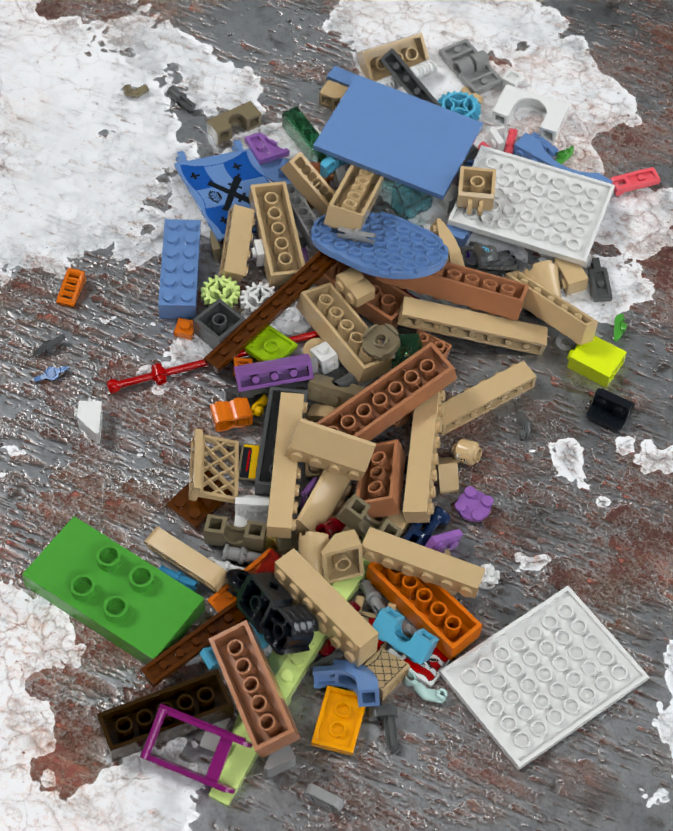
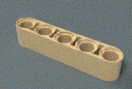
[144,526,227,592]

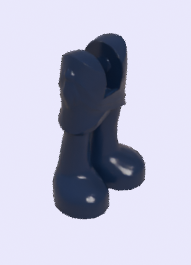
[401,506,451,546]

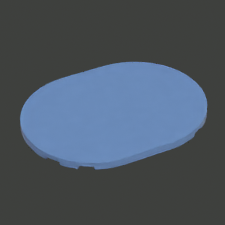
[310,211,449,279]

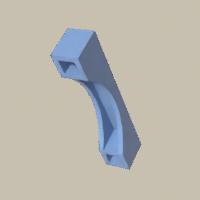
[513,133,613,184]

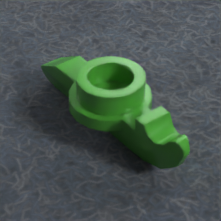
[555,145,574,164]
[614,313,627,342]

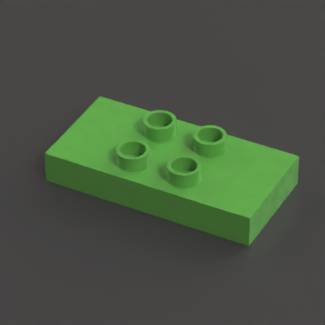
[22,516,205,665]

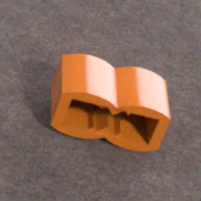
[210,397,253,432]

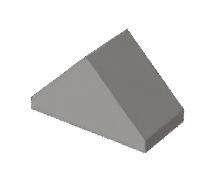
[264,745,296,778]

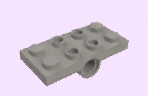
[438,38,503,94]

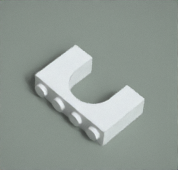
[490,84,569,144]

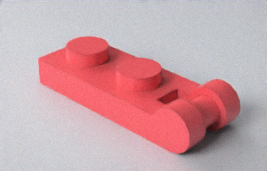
[610,167,661,196]

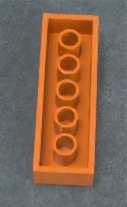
[366,562,482,661]

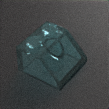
[391,183,433,220]

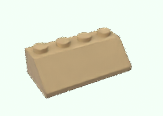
[356,33,429,82]
[285,418,376,481]
[296,469,353,540]

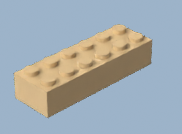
[324,164,385,231]
[249,181,305,287]
[296,282,394,384]
[274,548,379,667]

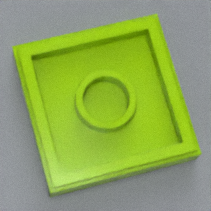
[245,325,298,362]

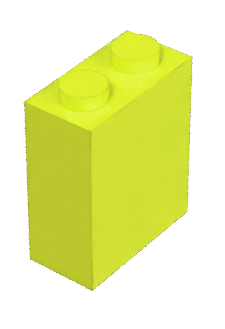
[567,335,627,388]

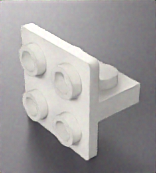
[234,494,270,527]

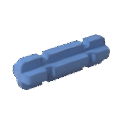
[531,132,559,157]

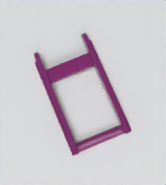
[140,703,253,794]

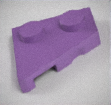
[424,529,464,553]

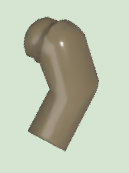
[123,84,149,98]

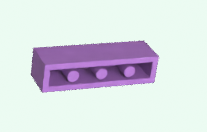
[234,353,314,392]

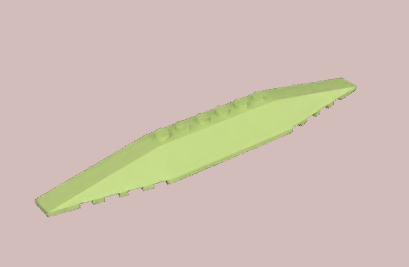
[209,538,371,807]

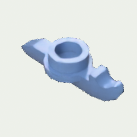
[33,366,69,382]

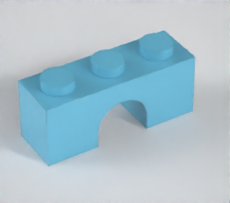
[372,606,440,664]

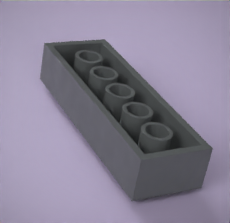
[255,387,308,496]

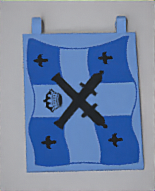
[174,140,270,241]

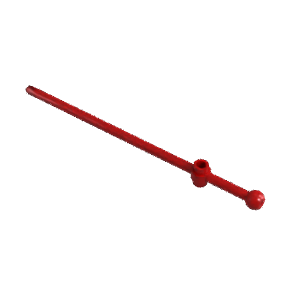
[106,331,320,394]

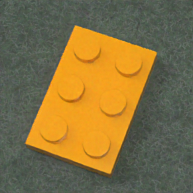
[311,685,366,756]

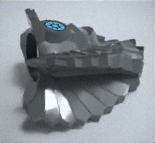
[460,241,519,278]

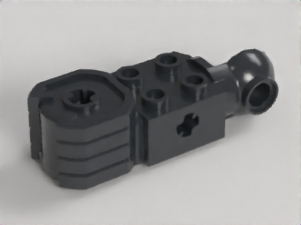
[226,569,319,655]

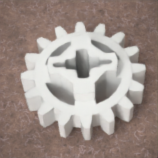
[240,282,276,314]

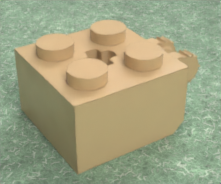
[457,166,496,216]

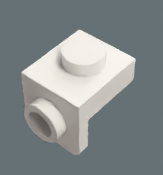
[487,125,506,151]
[251,239,264,267]
[310,341,339,375]

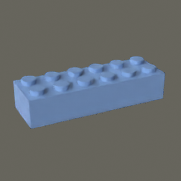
[158,219,201,319]

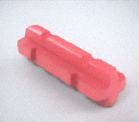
[504,128,518,154]

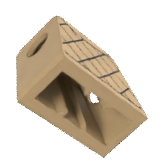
[363,649,410,701]

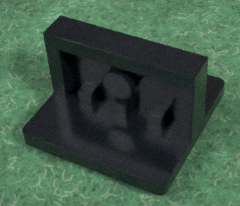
[586,388,635,433]

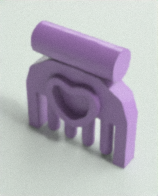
[300,477,319,512]

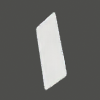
[199,718,230,752]

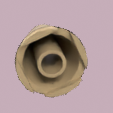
[523,260,561,297]
[298,531,330,577]

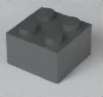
[193,298,246,349]

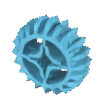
[438,90,481,121]

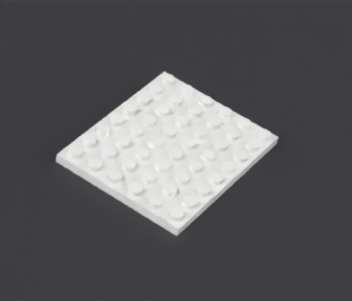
[447,145,615,266]
[439,586,649,771]

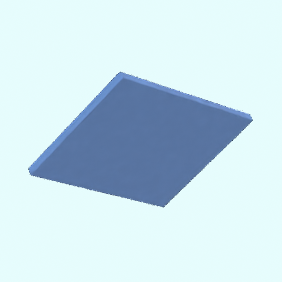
[313,74,483,200]

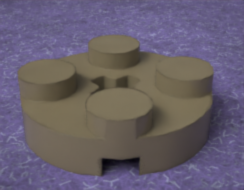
[362,323,401,362]

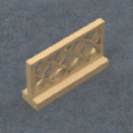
[189,428,239,504]

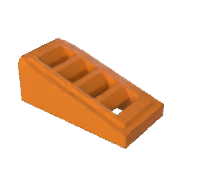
[56,268,86,308]

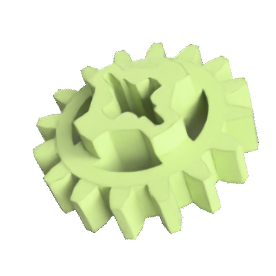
[201,275,240,308]

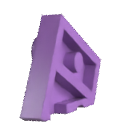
[244,132,290,165]

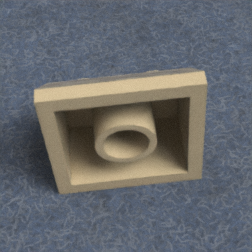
[321,529,364,584]

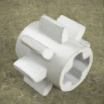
[480,564,500,589]

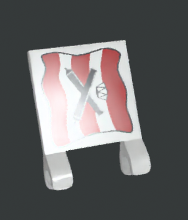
[387,624,450,687]

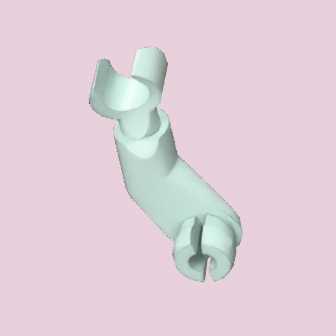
[403,671,447,703]

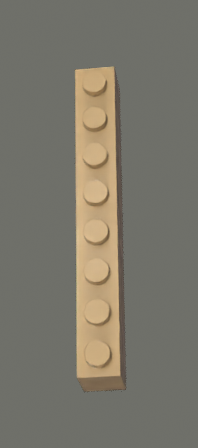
[398,296,548,355]
[403,389,445,523]
[267,392,308,539]

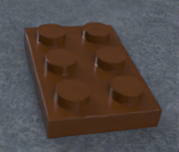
[166,470,233,531]

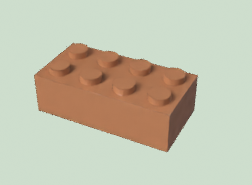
[356,439,406,519]

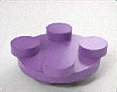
[454,486,494,522]

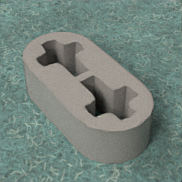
[303,784,345,814]

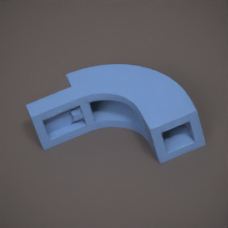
[313,660,380,707]

